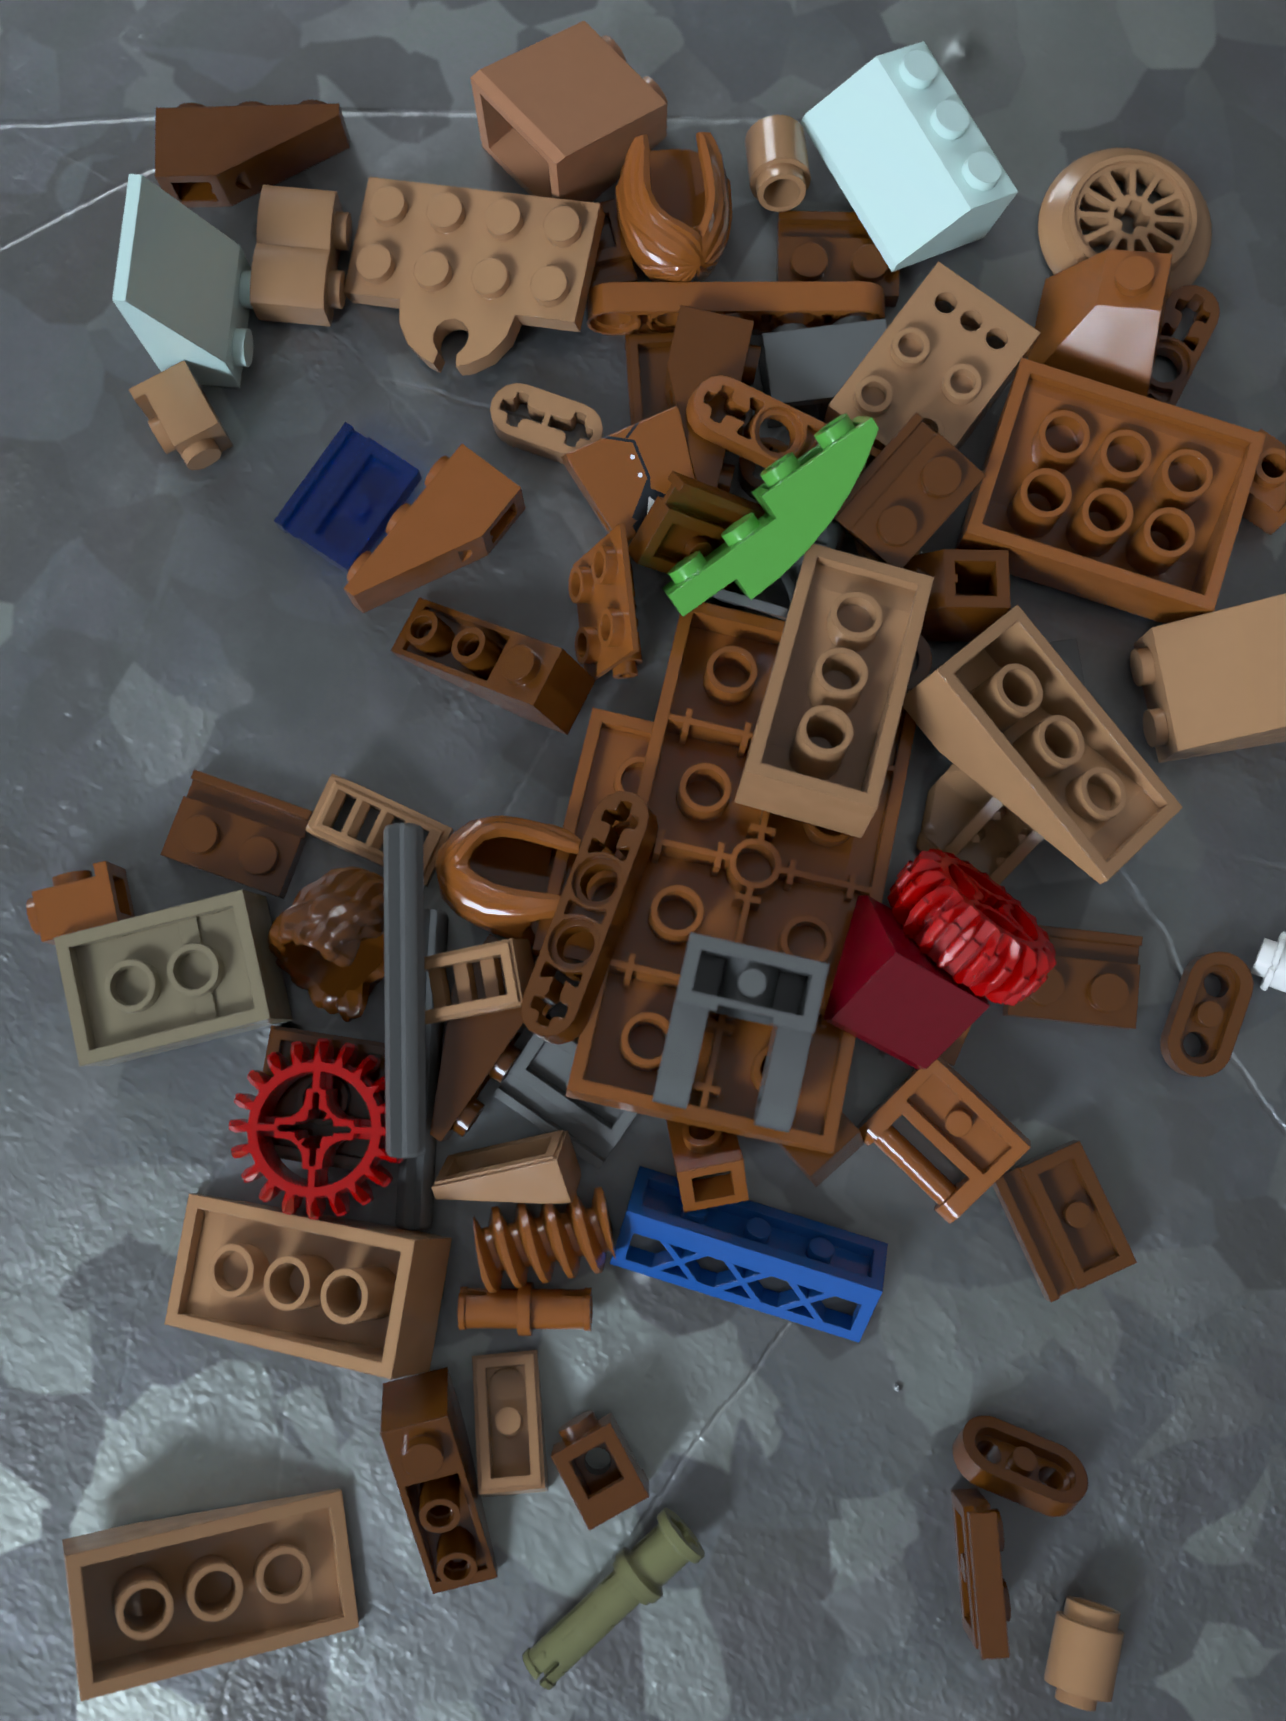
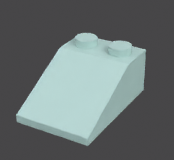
[112,174,253,388]

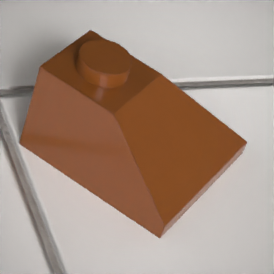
[1028,249,1173,397]

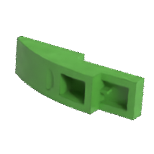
[662,413,879,617]

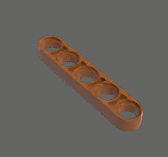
[587,281,885,335]

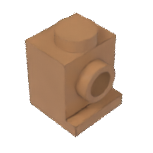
[129,360,233,470]

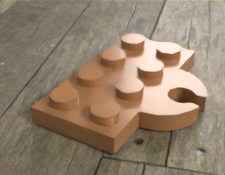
[343,177,605,376]

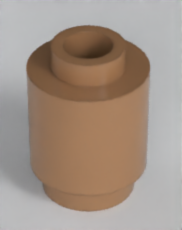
[745,115,811,212]
[1044,1596,1125,1711]

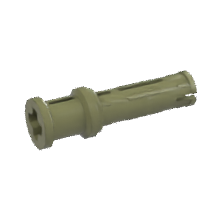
[522,1508,705,1690]

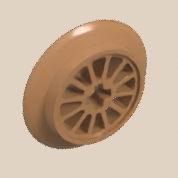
[1038,148,1212,298]

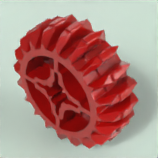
[887,848,1057,1006]
[229,1038,405,1220]

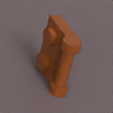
[857,1056,1031,1224]

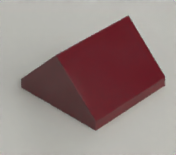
[823,895,990,1069]

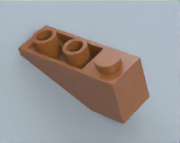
[343,444,526,613]

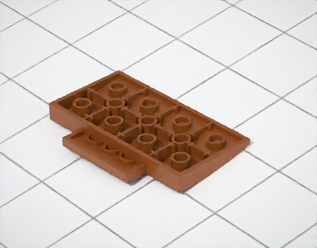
[532,602,916,1154]

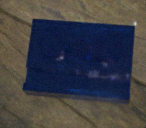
[274,422,422,574]

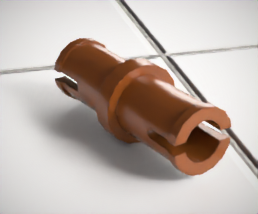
[457,1282,593,1336]

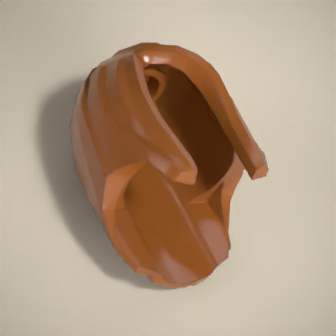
[616,132,732,282]
[435,816,581,947]

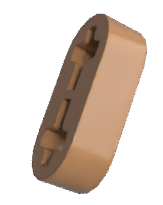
[490,383,604,464]

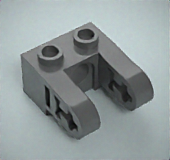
[652,932,829,1133]

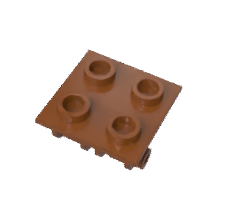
[569,523,643,680]

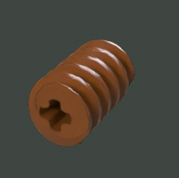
[473,1187,616,1293]

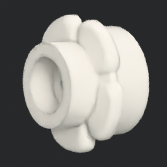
[1251,931,1286,993]

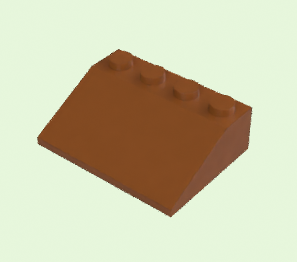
[955,358,1266,624]

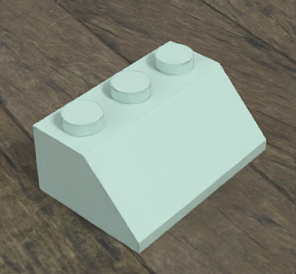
[801,41,1018,272]

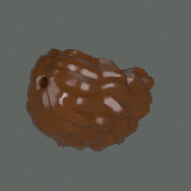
[268,866,384,1022]

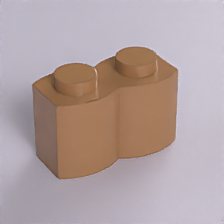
[250,185,352,327]

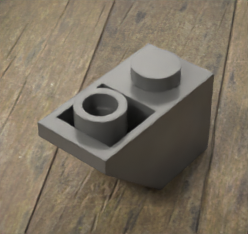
[758,316,887,428]

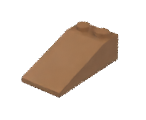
[734,543,934,838]
[902,604,1183,884]
[165,1193,452,1380]
[62,1488,359,1702]

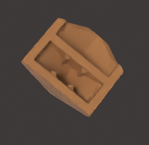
[916,763,1044,885]

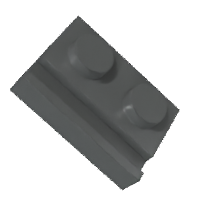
[493,1015,638,1170]

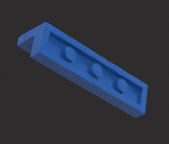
[610,1166,888,1343]

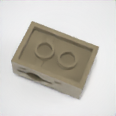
[54,889,293,1066]

